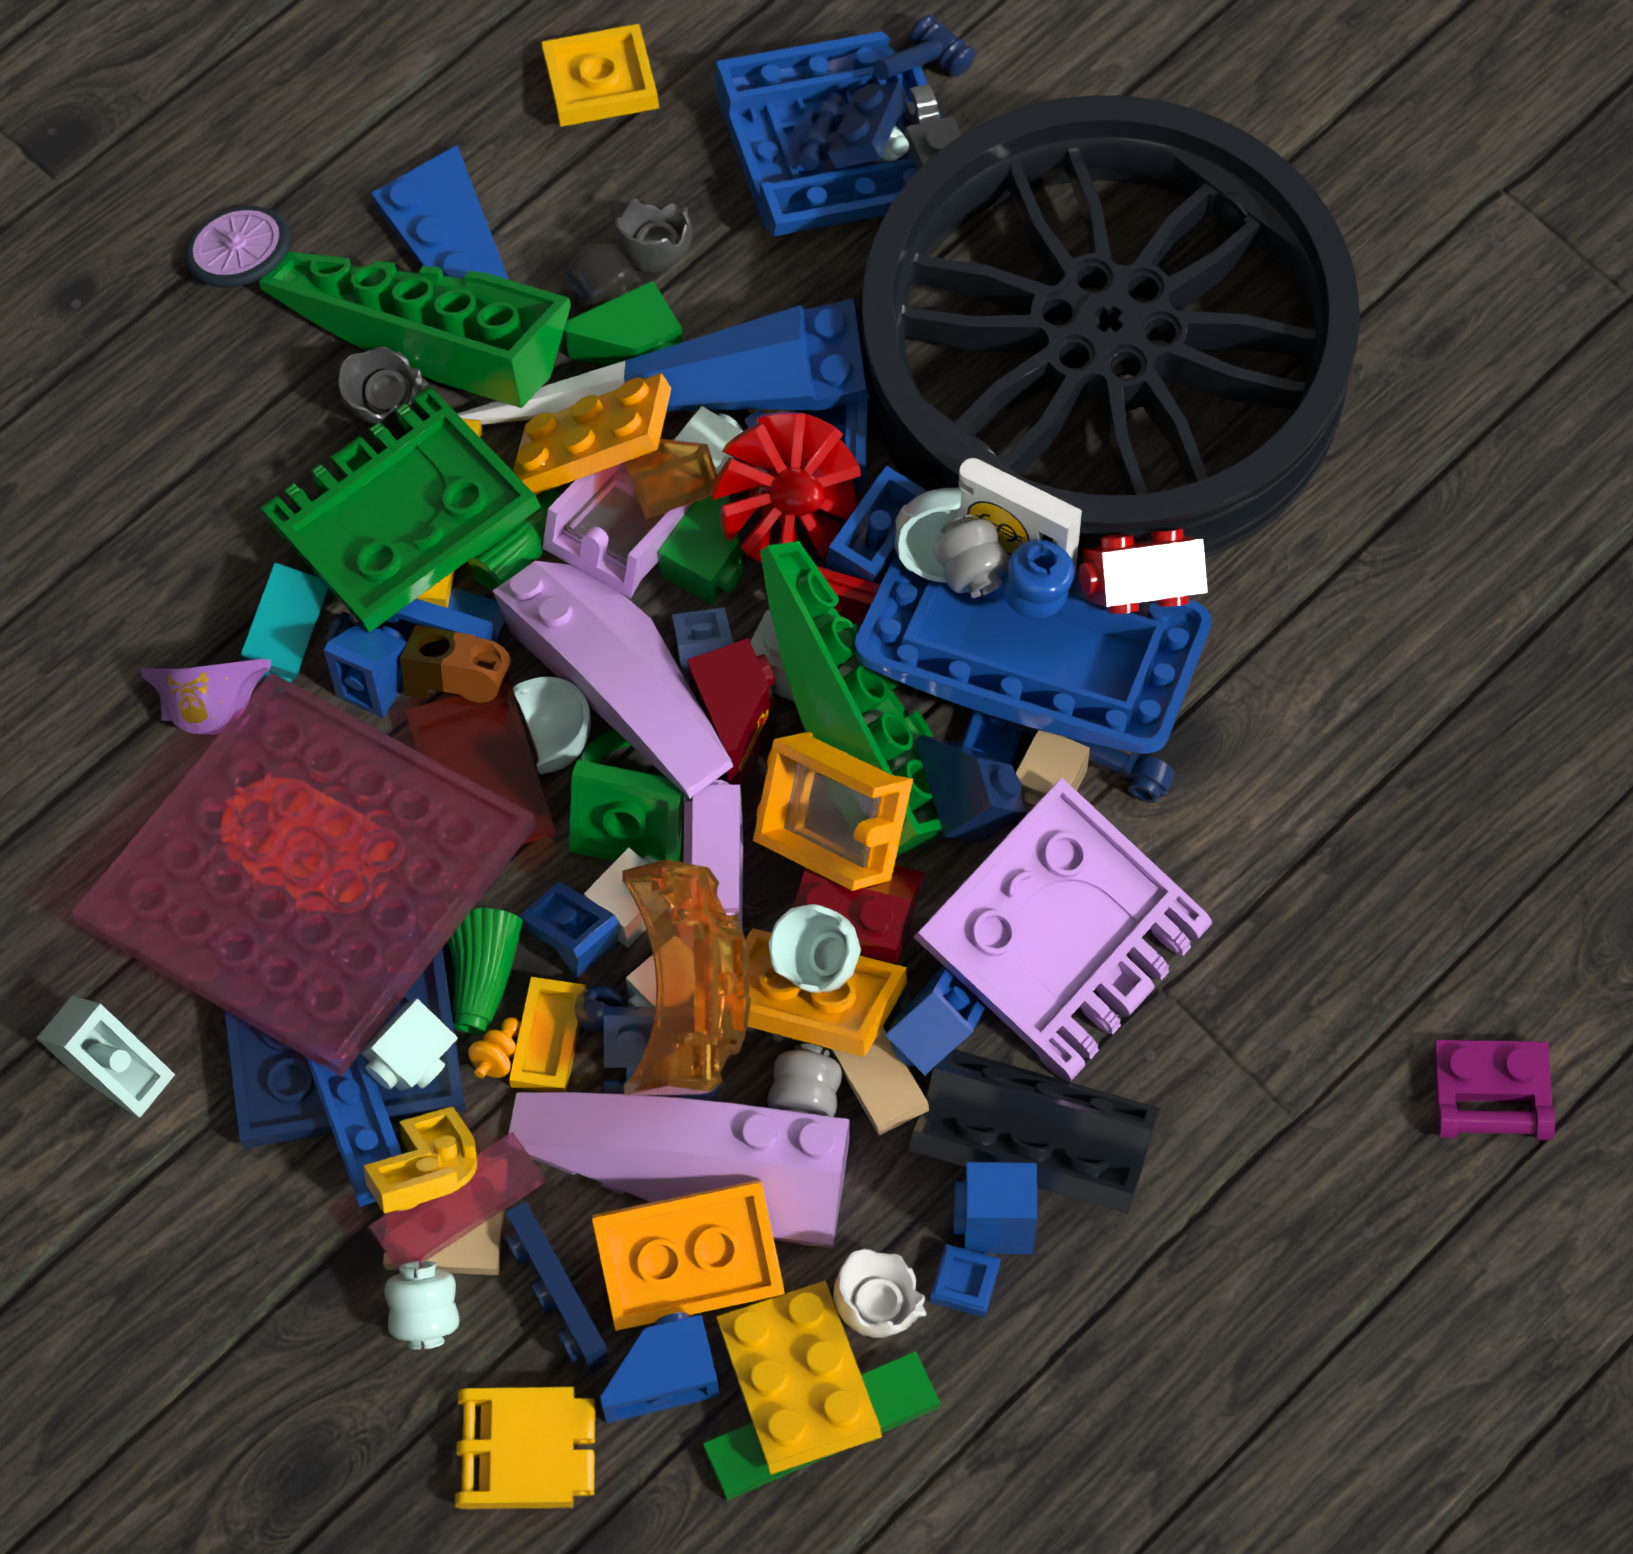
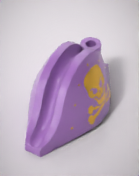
[140,659,271,735]

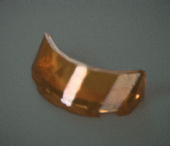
[622,859,751,1096]

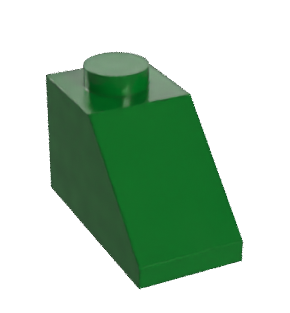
[562,281,683,367]
[657,472,744,606]

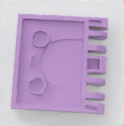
[914,778,1212,1082]

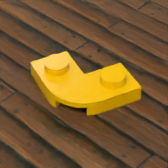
[363,1107,477,1214]

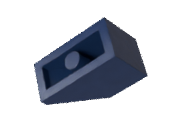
[915,735,1027,843]

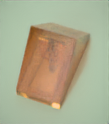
[622,439,718,520]

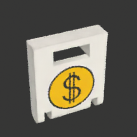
[957,458,1082,576]

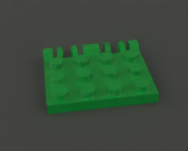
[259,386,541,633]

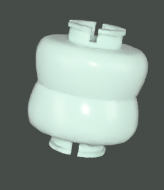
[385,1261,459,1349]

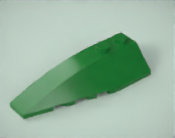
[259,252,571,408]
[760,541,944,858]

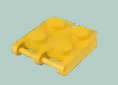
[455,1387,595,1509]

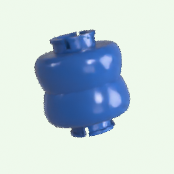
[1002,540,1074,619]

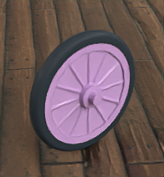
[185,206,290,288]

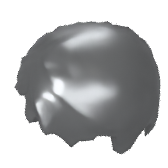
[615,199,693,273]
[338,346,428,425]

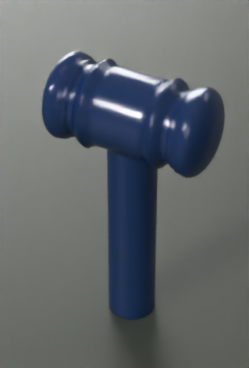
[873,15,975,80]

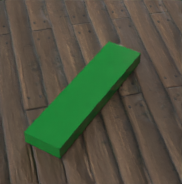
[703,1351,940,1501]

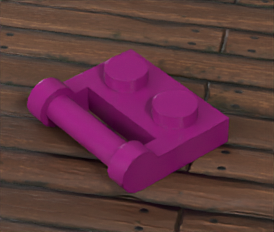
[1433,1040,1555,1140]

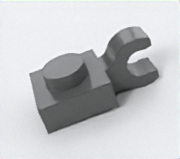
[904,84,962,171]

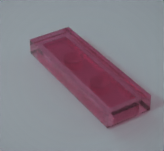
[369,1132,545,1274]

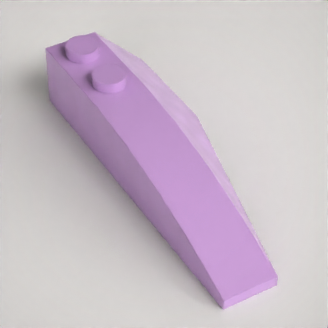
[493,561,733,798]
[506,1092,850,1249]

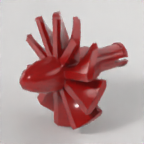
[711,412,861,562]

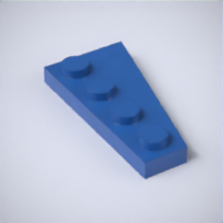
[371,145,509,280]

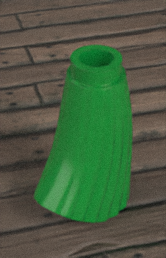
[468,489,561,592]
[440,907,523,1035]

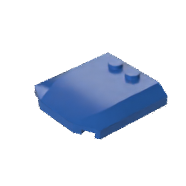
[714,31,941,236]

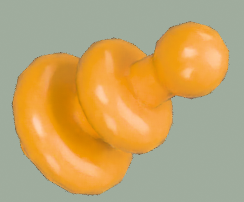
[468,1017,521,1079]

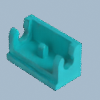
[240,563,329,688]

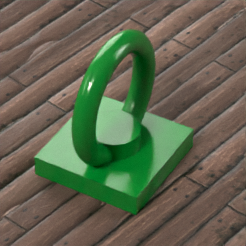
[569,728,685,874]

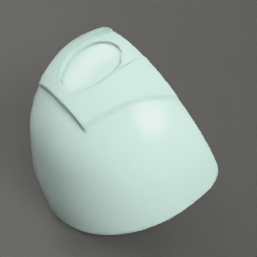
[895,487,961,583]
[513,677,591,774]

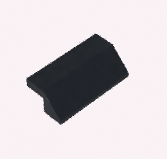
[908,1049,1160,1214]

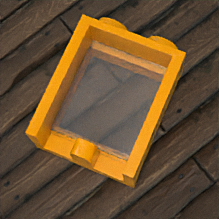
[753,732,913,891]

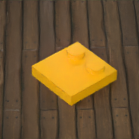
[542,24,659,127]

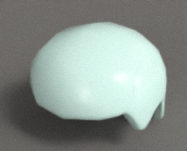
[768,904,861,994]

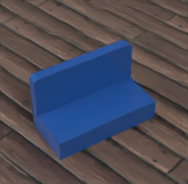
[387,587,507,643]

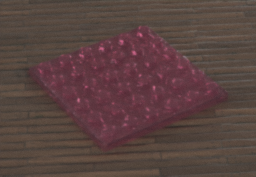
[71,673,537,1077]

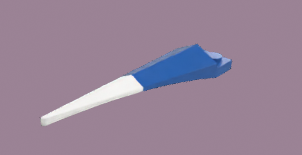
[458,298,871,425]

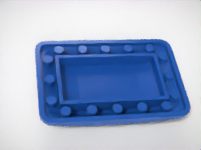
[854,552,1212,754]

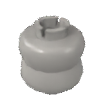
[933,515,1010,598]
[767,1044,843,1117]

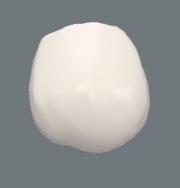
[833,1249,927,1338]

